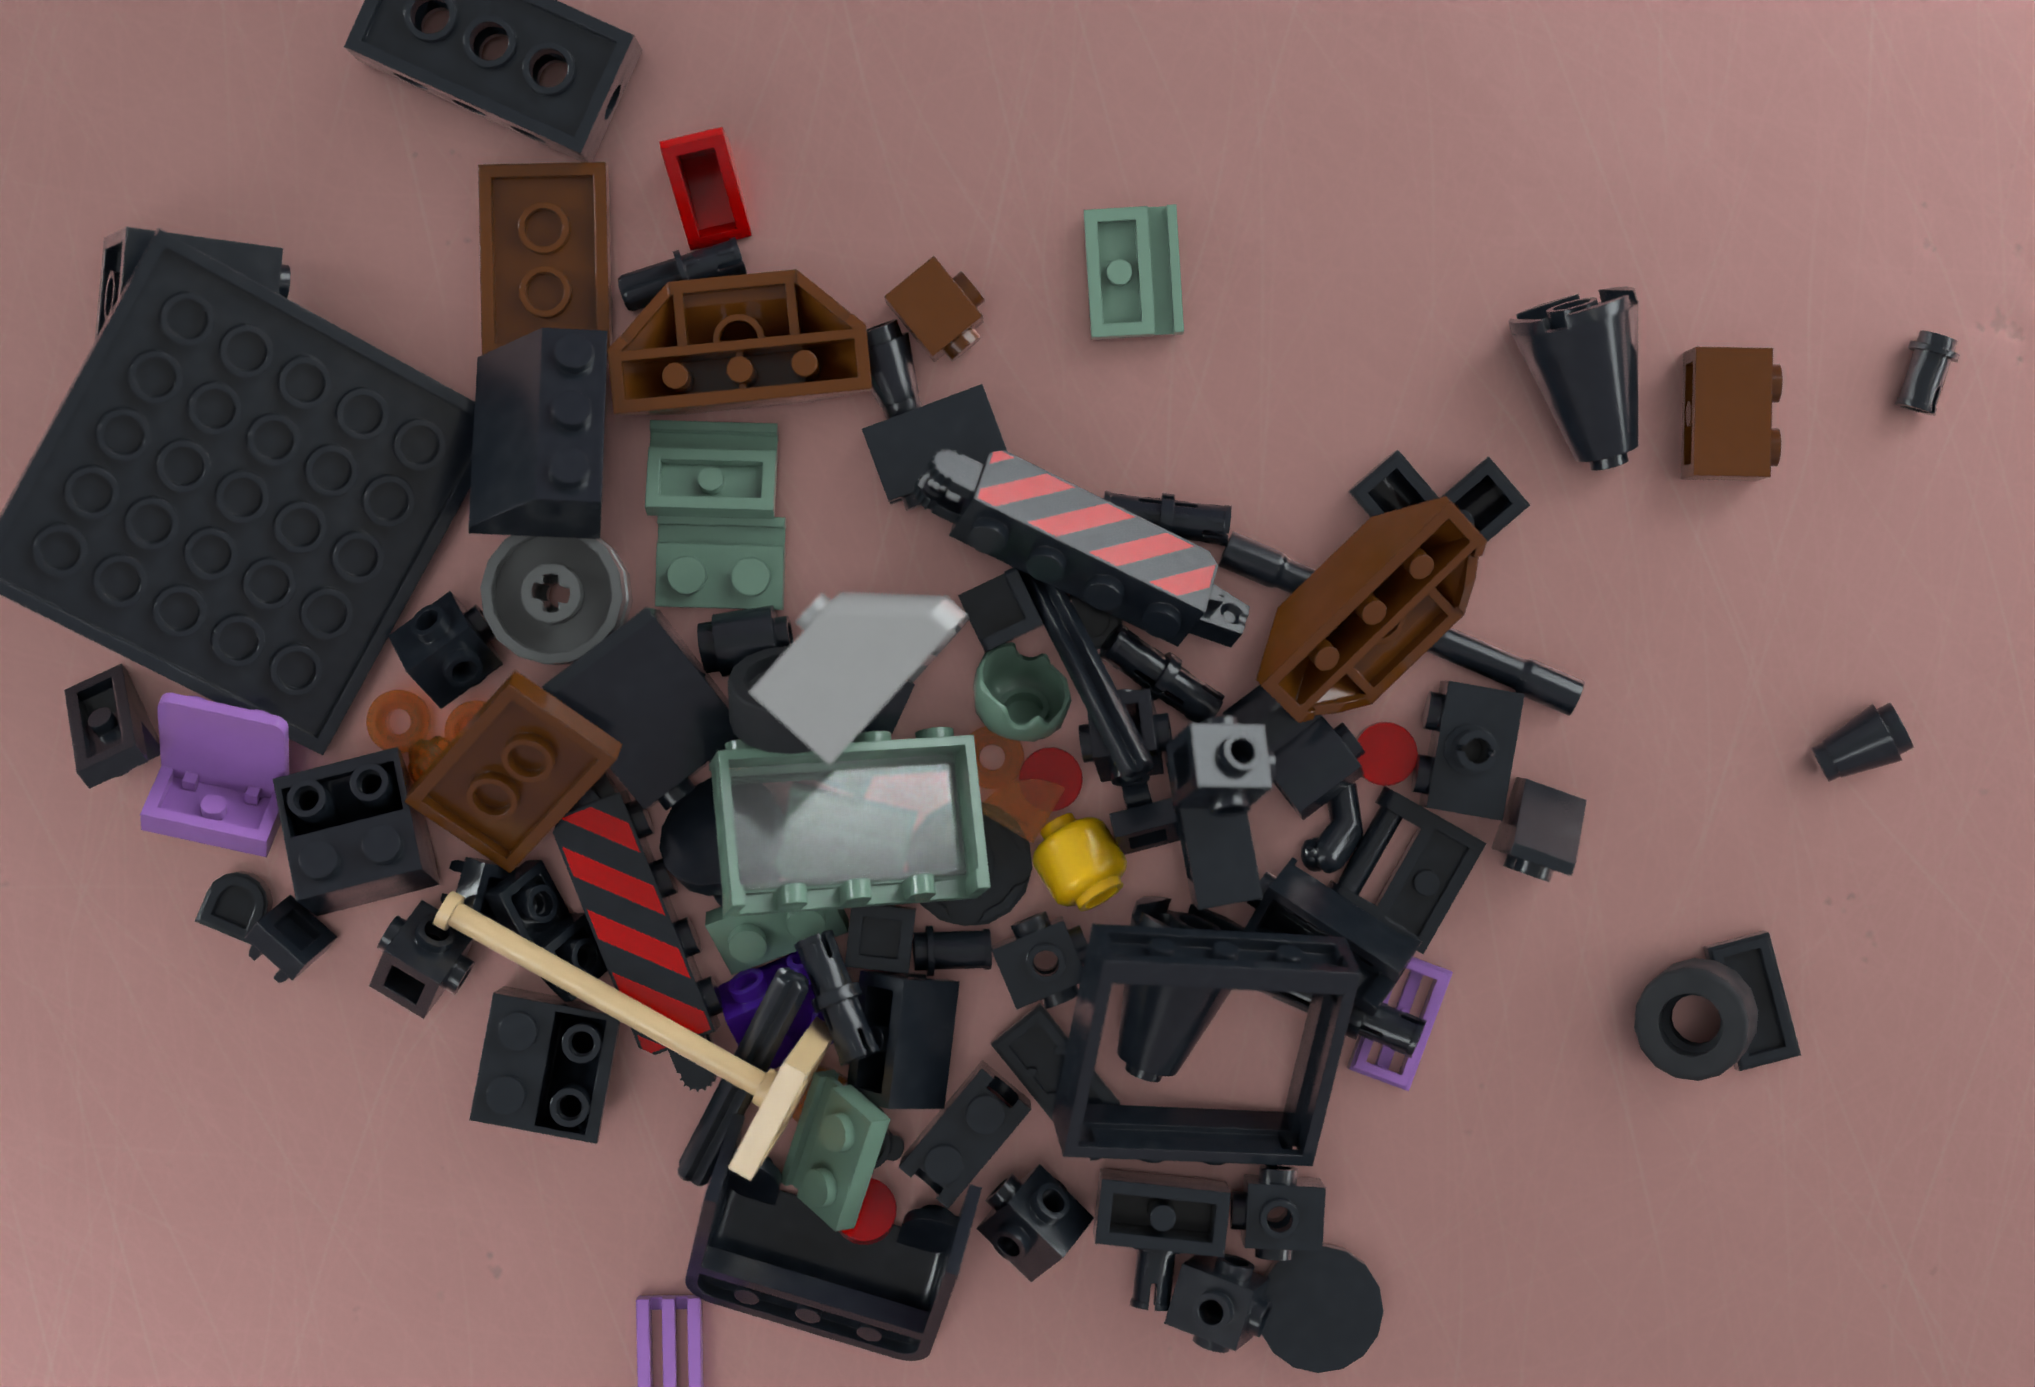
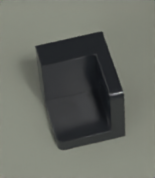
[958,567,1043,652]

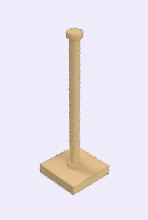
[433,891,833,1181]

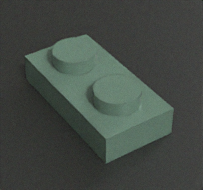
[705,869,849,975]

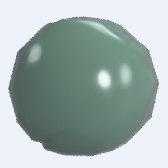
[973,642,1072,742]

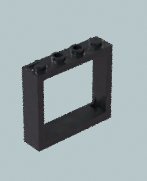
[1052,924,1361,1168]

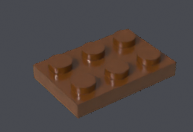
[478,162,613,357]
[404,670,623,873]

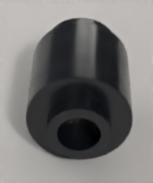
[697,605,794,677]

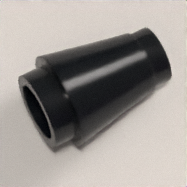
[867,319,922,419]
[1811,703,1914,782]

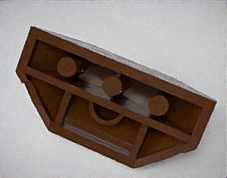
[607,269,873,415]
[1256,496,1487,723]

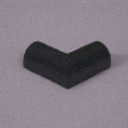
[1348,450,1530,542]

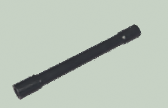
[1218,531,1585,716]

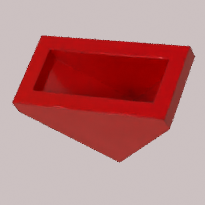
[659,127,752,251]

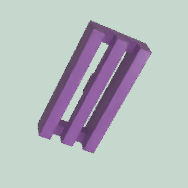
[1347,957,1453,1091]
[636,1295,704,1387]

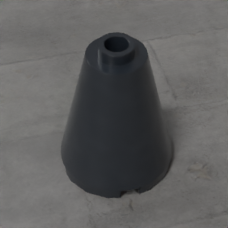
[1508,286,1638,471]
[1117,896,1245,1082]

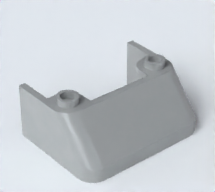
[749,592,970,765]

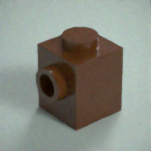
[884,256,985,362]

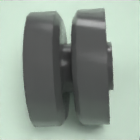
[480,535,633,665]

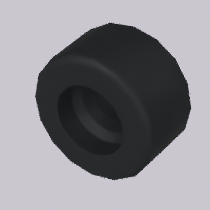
[1634,958,1758,1081]

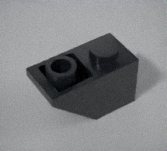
[1491,777,1587,882]

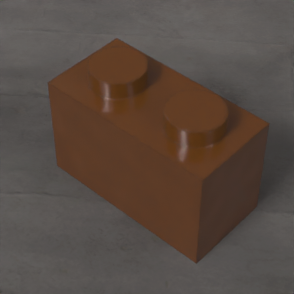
[1681,347,1783,481]

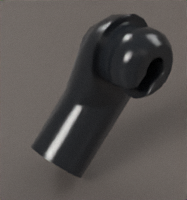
[1301,783,1363,874]

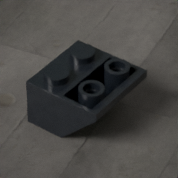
[273,747,440,916]
[469,986,621,1144]

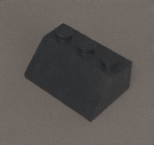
[468,327,608,539]

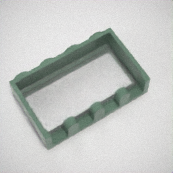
[709,727,990,917]

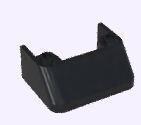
[685,1113,982,1361]

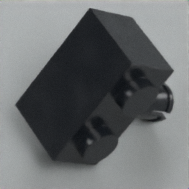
[1412,681,1525,821]
[1093,1168,1231,1311]

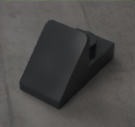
[64,663,160,789]

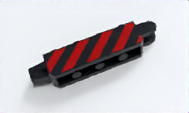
[912,448,1250,648]
[553,771,723,1092]

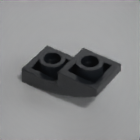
[483,860,608,1002]

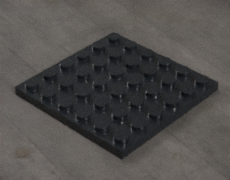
[0,228,475,755]

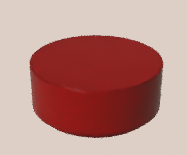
[1356,722,1418,786]
[1019,747,1083,811]
[839,1178,897,1245]

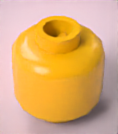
[1032,813,1127,912]

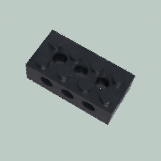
[344,0,642,162]

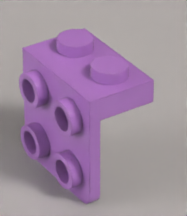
[140,693,289,857]

